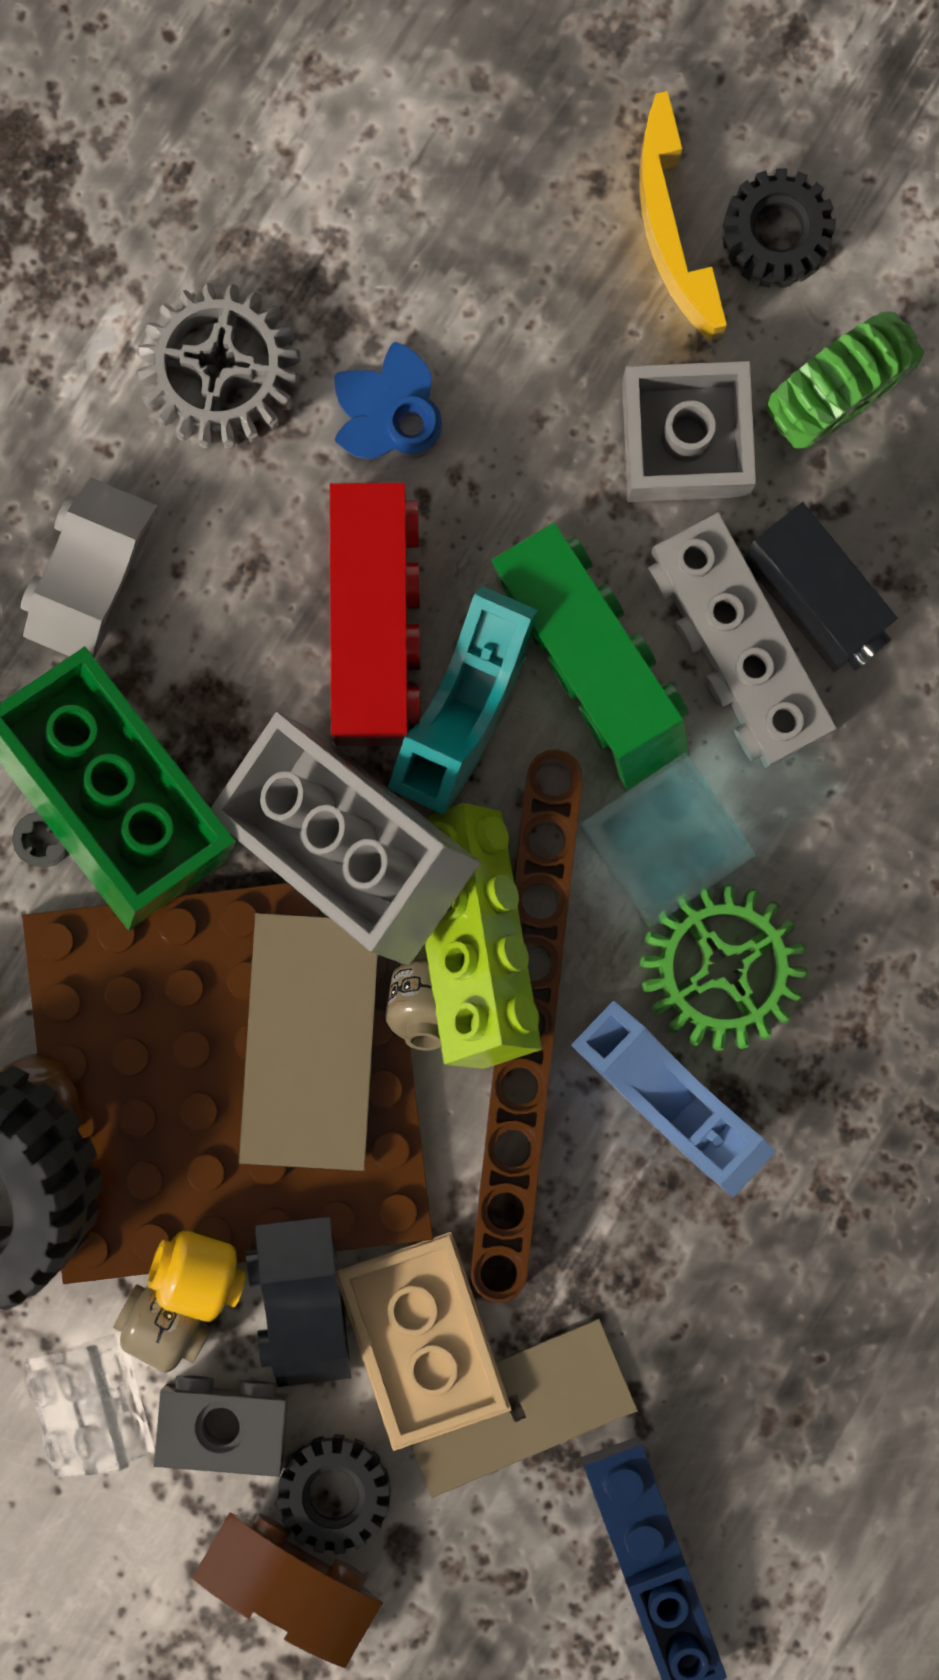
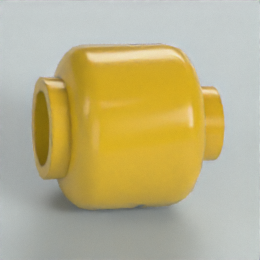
[148,1231,246,1322]

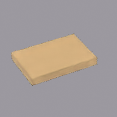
[337,1232,512,1451]

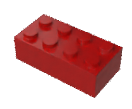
[329,483,421,746]

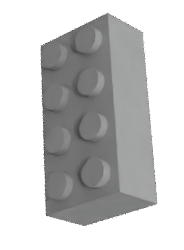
[210,712,481,966]

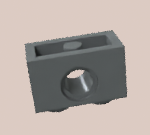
[154,1375,289,1477]

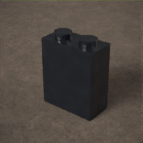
[744,501,898,673]

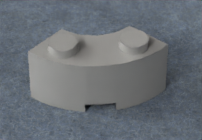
[21,477,158,658]

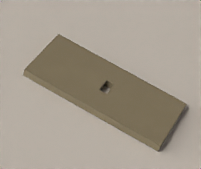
[410,1318,637,1498]

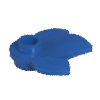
[334,342,442,459]

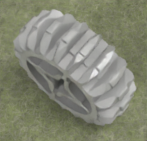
[136,283,301,449]

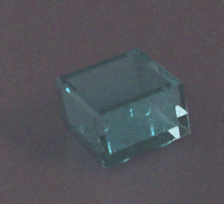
[579,752,756,928]

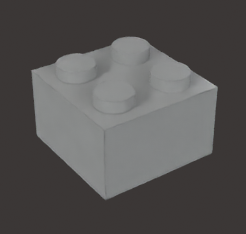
[622,361,756,502]

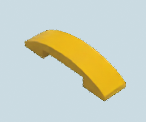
[639,91,727,342]

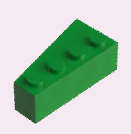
[491,522,690,795]

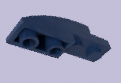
[580,1436,727,1680]

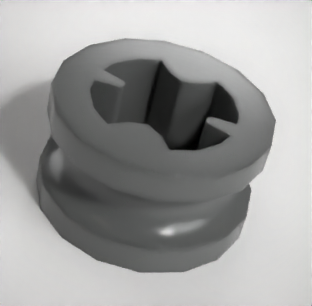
[12,812,68,868]

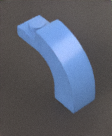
[571,1000,776,1198]

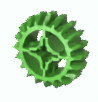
[765,311,924,448]
[640,884,808,1051]

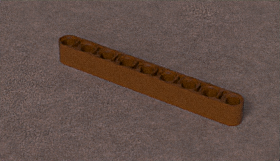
[471,749,582,1302]

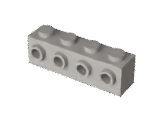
[646,512,837,769]

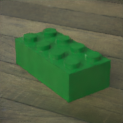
[0,646,236,931]

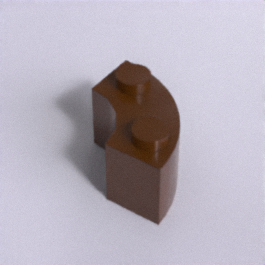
[192,1512,383,1668]

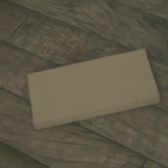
[239,913,378,1171]

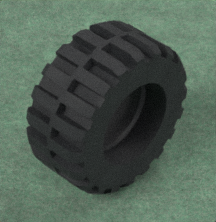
[0,1065,102,1310]

